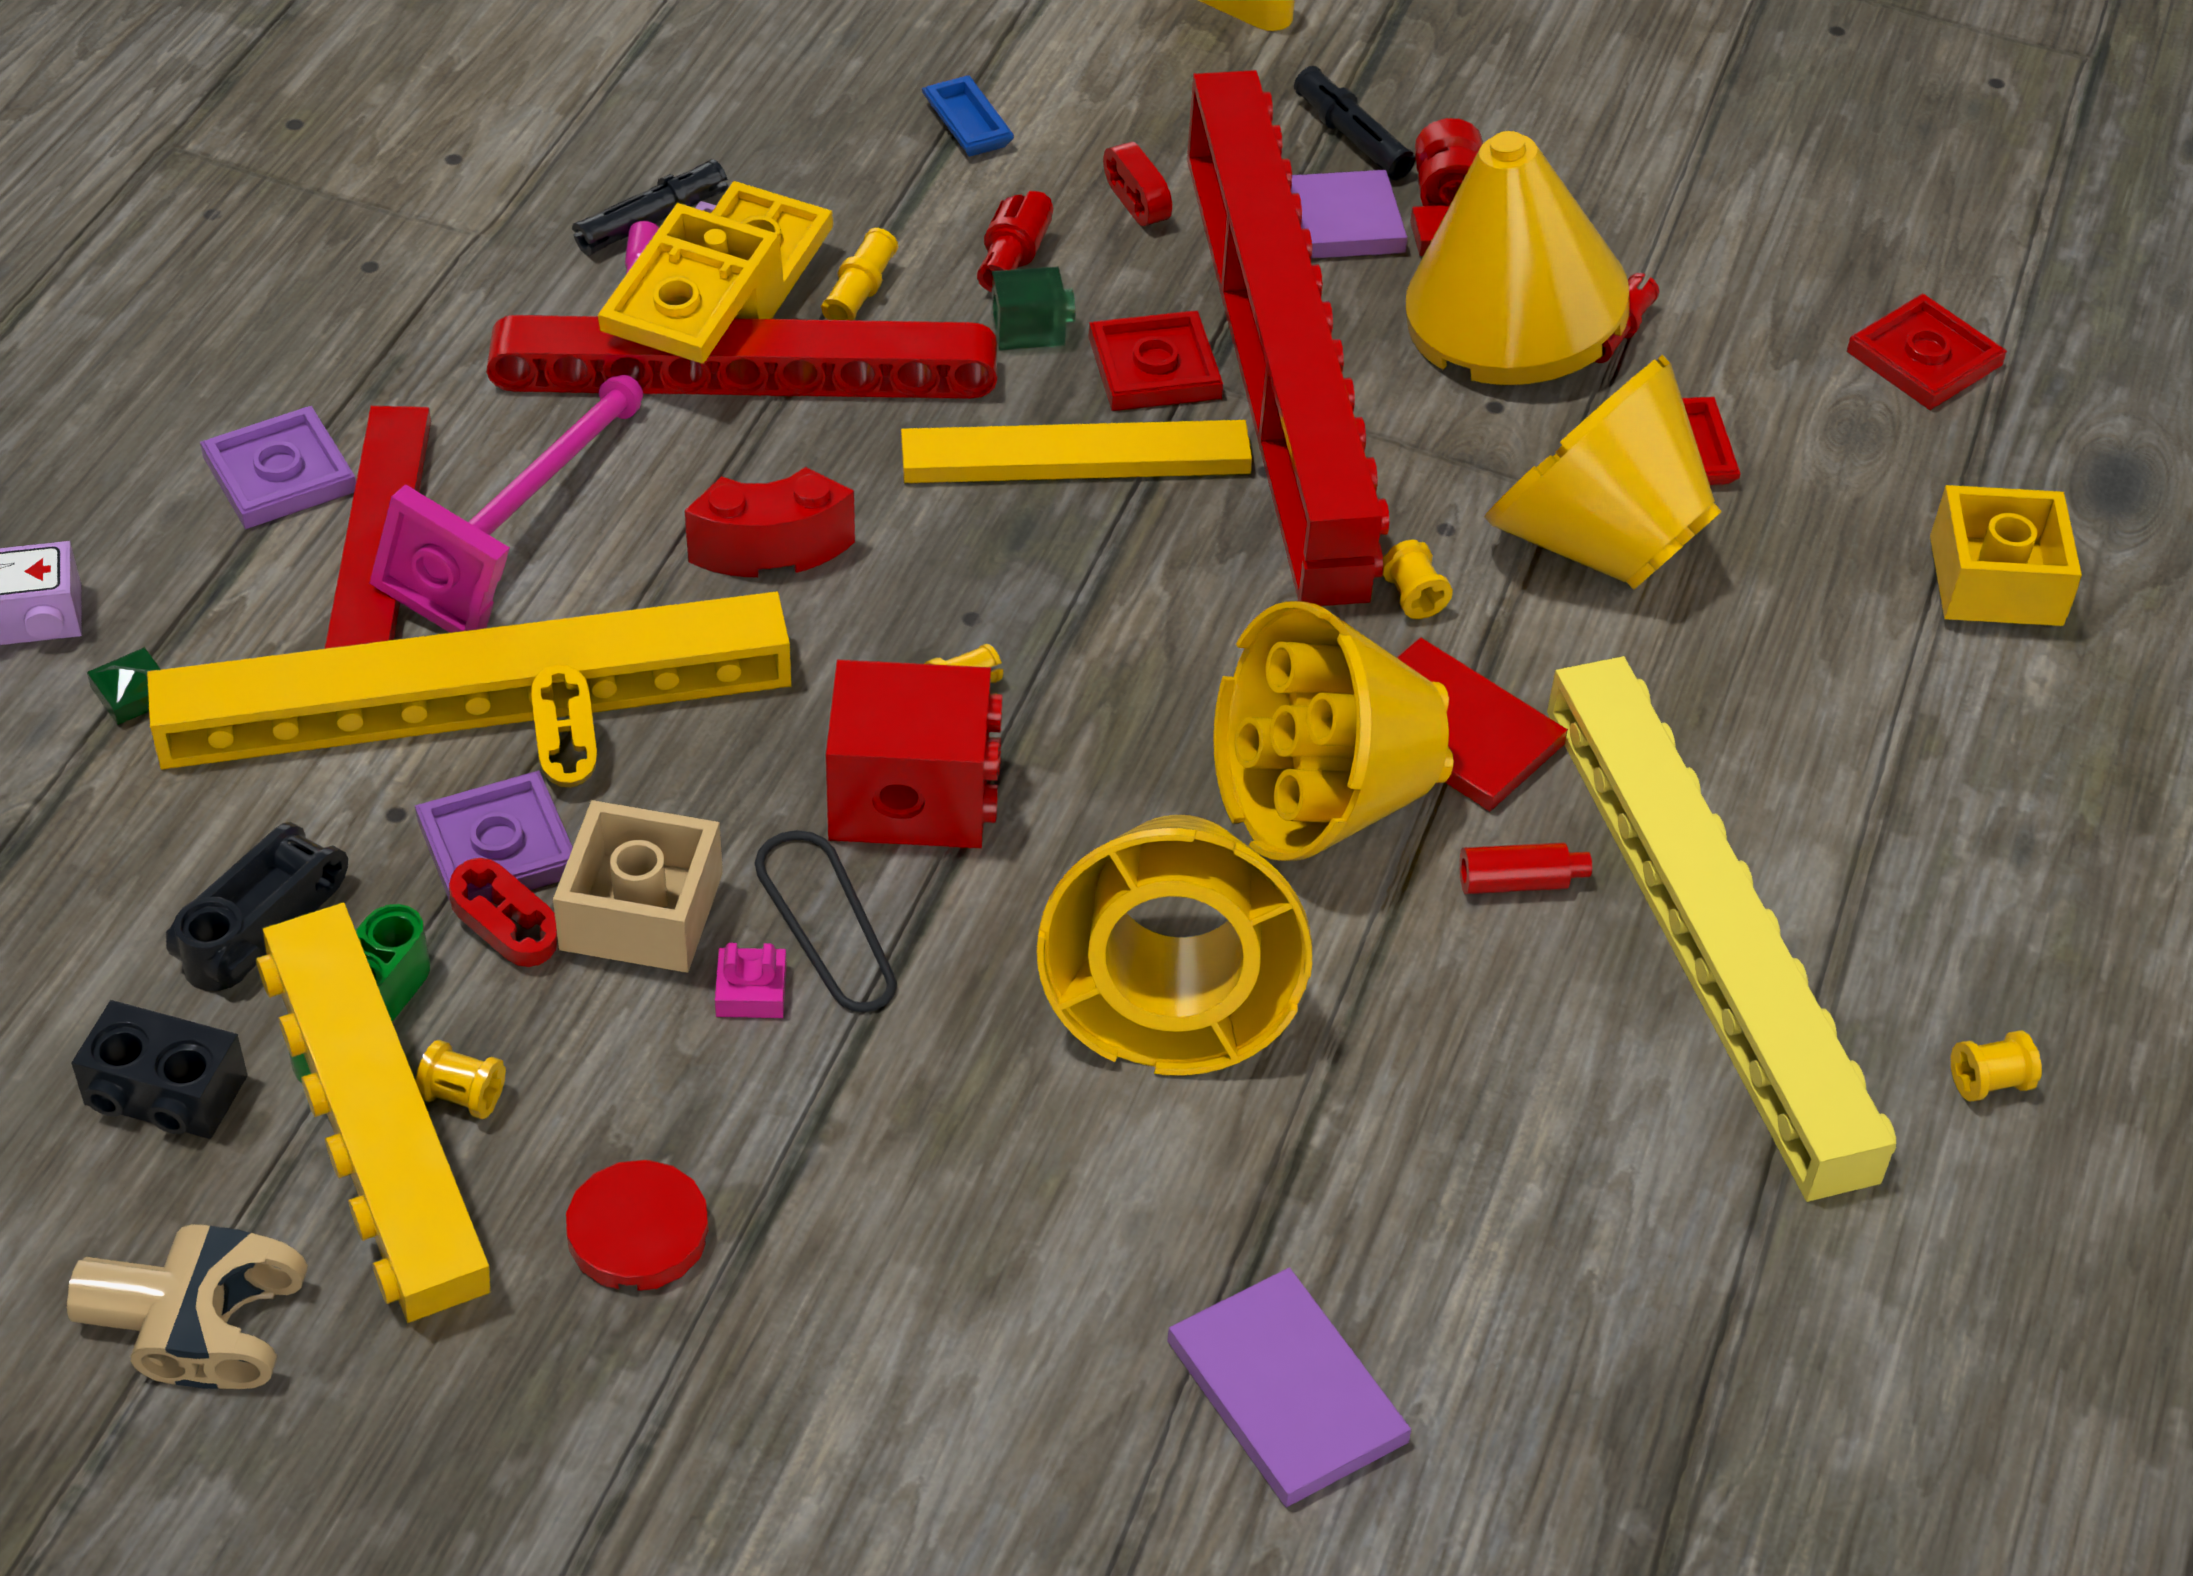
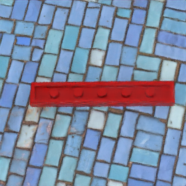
[325,406,431,649]

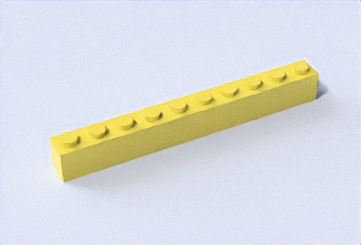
[1547,656,1896,1202]

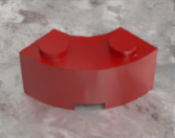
[685,467,855,578]

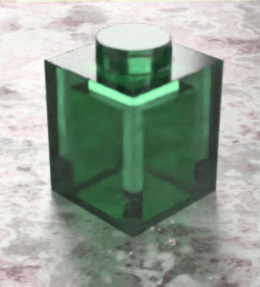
[991,266,1076,351]

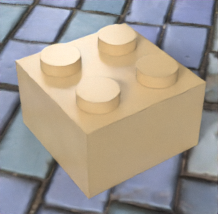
[553,800,723,973]

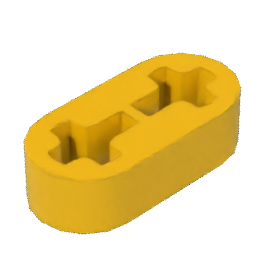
[531,664,597,788]

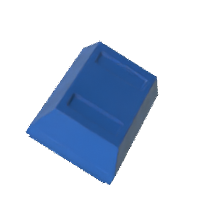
[922,75,1014,157]

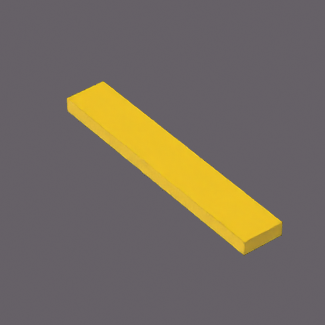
[901,420,1252,483]

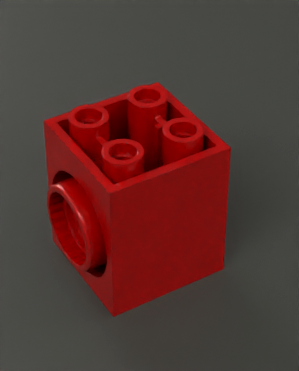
[826,659,1003,849]

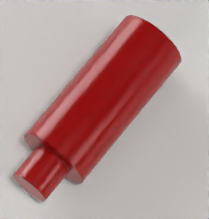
[1459,842,1592,894]

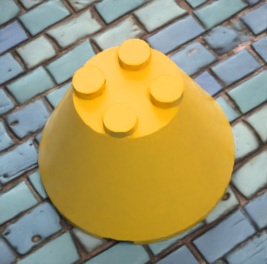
[1484,354,1722,590]
[1213,601,1453,861]

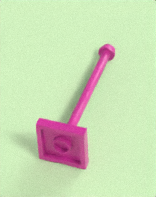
[369,375,643,633]

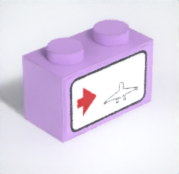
[0,541,82,645]

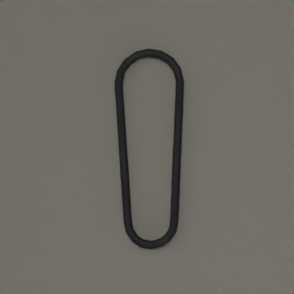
[754,830,897,1012]

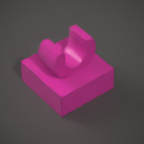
[715,943,787,1018]

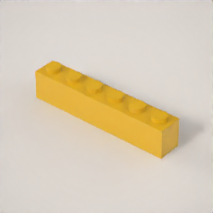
[256,902,490,1323]

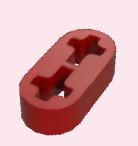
[1103,142,1173,226]
[449,858,558,967]

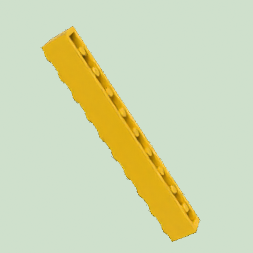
[147,591,791,770]

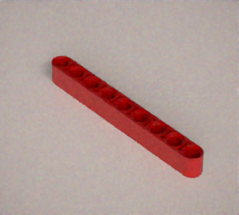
[486,315,997,399]

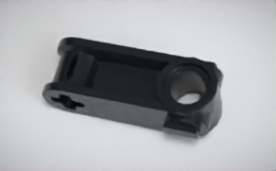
[166,822,348,991]

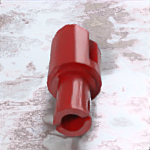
[977,191,1054,293]

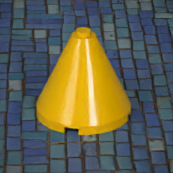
[1406,131,1629,385]

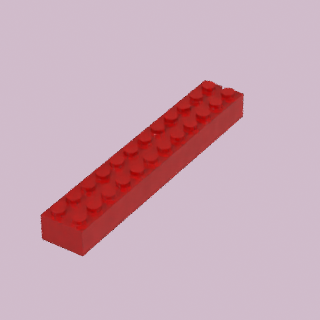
[1187,70,1389,606]

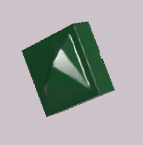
[87,647,161,725]

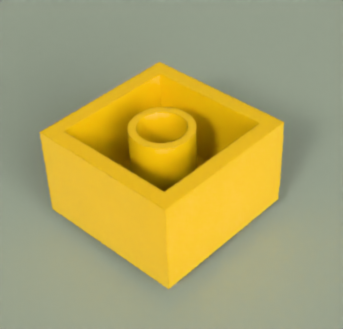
[1930,485,2082,626]

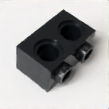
[71,1000,248,1139]

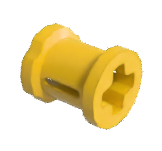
[1383,539,1453,619]
[1951,1030,2042,1102]
[415,1040,506,1119]

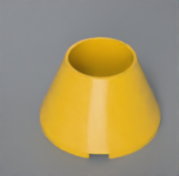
[1037,815,1312,1075]

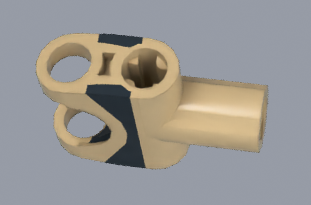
[67,1225,308,1389]

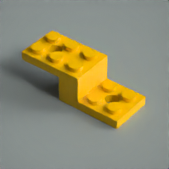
[598,181,833,364]

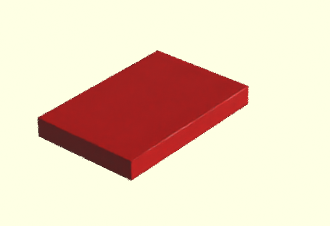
[1397,637,1568,812]

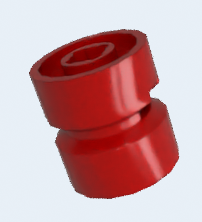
[1414,118,1483,206]

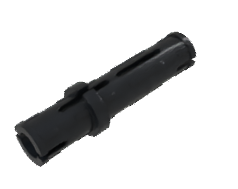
[1293,66,1416,180]
[572,159,729,256]

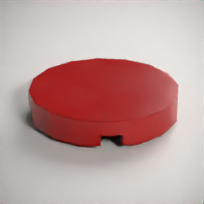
[566,1160,708,1291]

